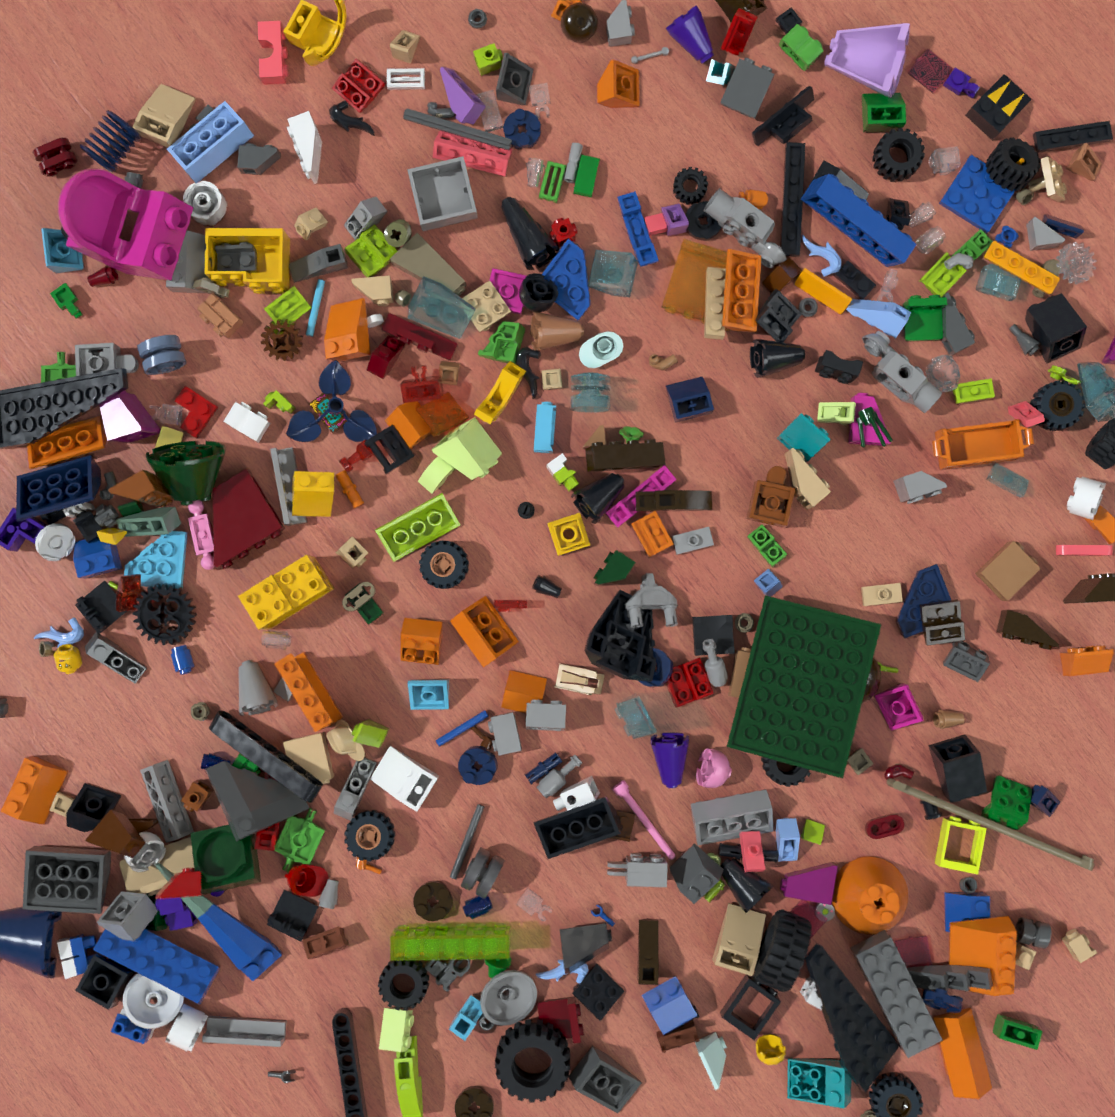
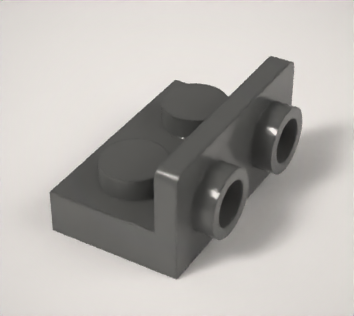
[215,242,257,273]
[943,641,990,682]

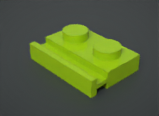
[919,252,967,298]
[264,286,311,330]

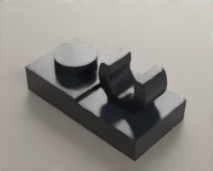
[834,260,876,300]

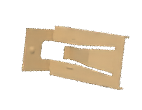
[554,664,604,695]

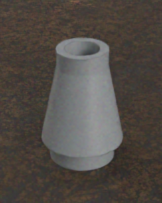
[318,879,339,909]

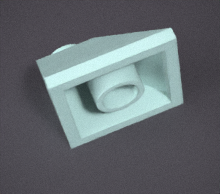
[695,1032,727,1090]

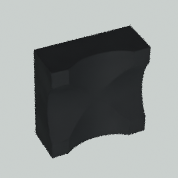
[815,350,863,384]
[692,615,735,656]

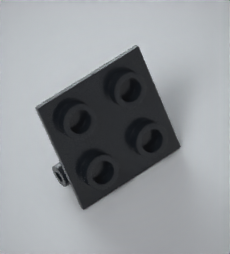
[75,581,129,633]
[267,889,319,942]
[572,964,624,1021]

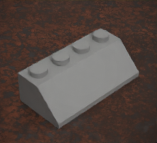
[691,790,773,845]

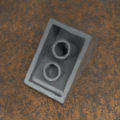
[569,1046,641,1113]

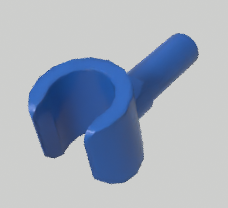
[591,904,615,927]

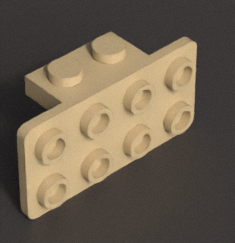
[119,837,194,896]

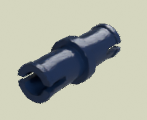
[524,752,563,785]

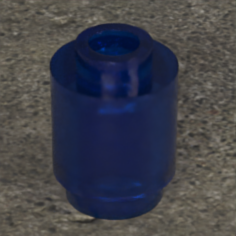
[463,895,493,919]

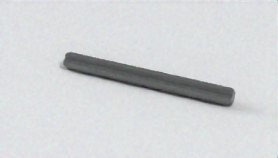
[403,109,512,150]

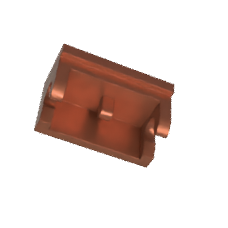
[302,926,349,959]
[656,1020,700,1053]

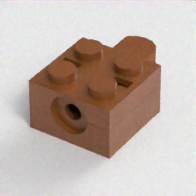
[746,466,795,528]

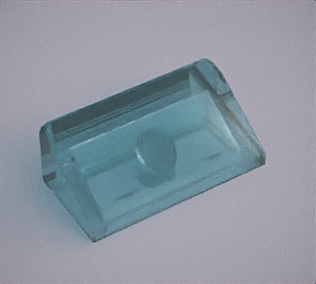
[986,463,1029,498]

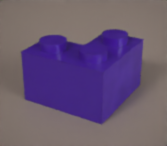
[0,508,48,552]
[155,897,198,931]

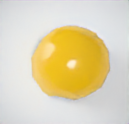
[756,1034,786,1065]

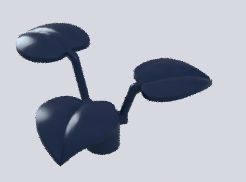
[286,360,377,442]

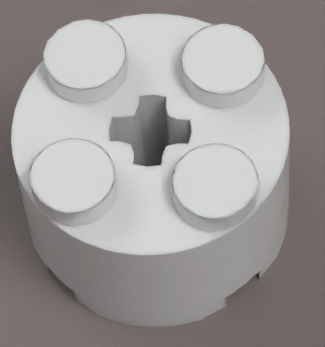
[183,181,227,226]
[1067,476,1106,520]
[165,1004,208,1052]

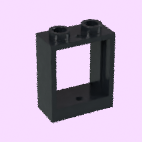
[720,974,781,1040]

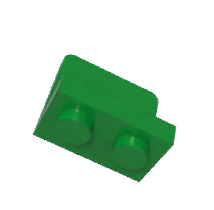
[903,295,947,341]
[981,776,1032,830]

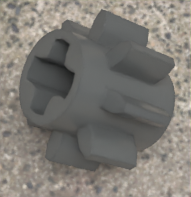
[94,504,119,528]

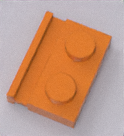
[631,511,674,557]

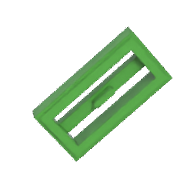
[539,161,566,203]

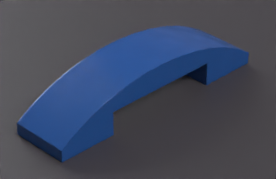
[617,191,659,267]

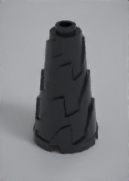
[501,197,559,270]

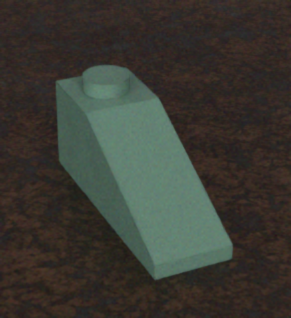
[116,507,181,537]

